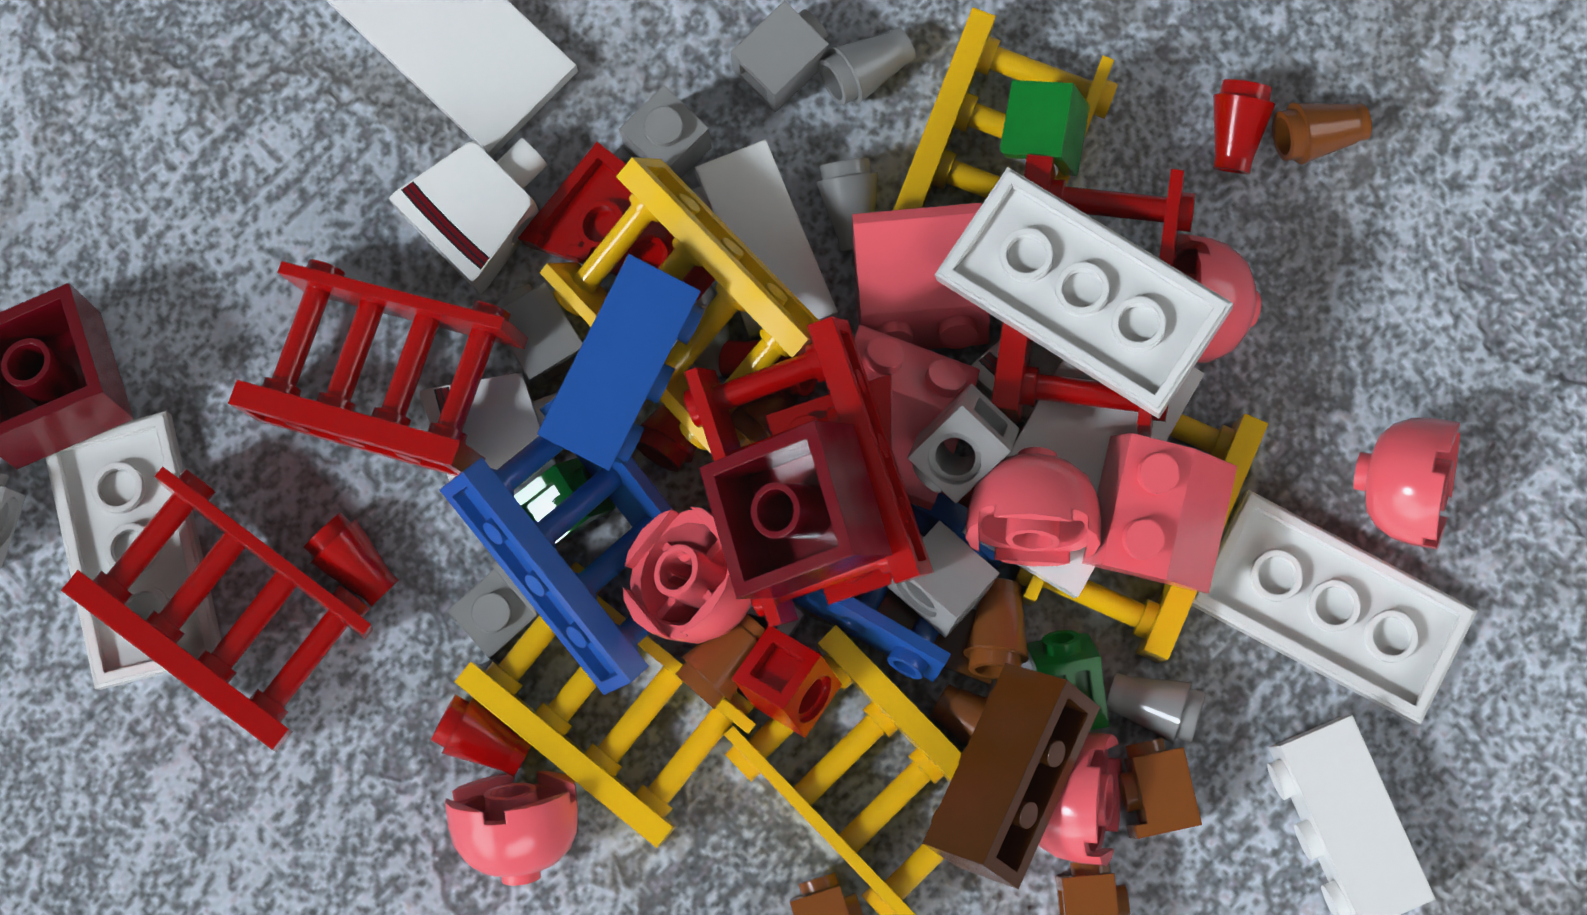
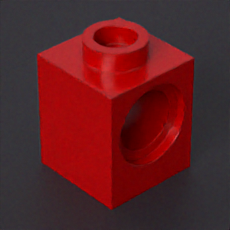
[732,626,842,738]

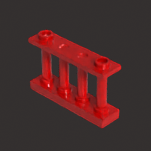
[991,154,1195,437]
[228,259,528,476]
[684,316,934,627]
[61,466,373,752]

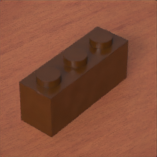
[922,663,1100,890]

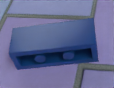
[537,254,705,471]

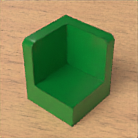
[1000,80,1090,177]

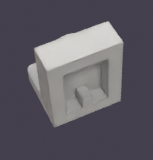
[447,561,539,660]

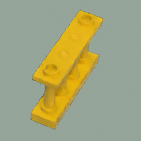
[893,7,1118,210]
[539,157,819,453]
[1015,413,1268,663]
[454,561,757,848]
[724,625,962,915]

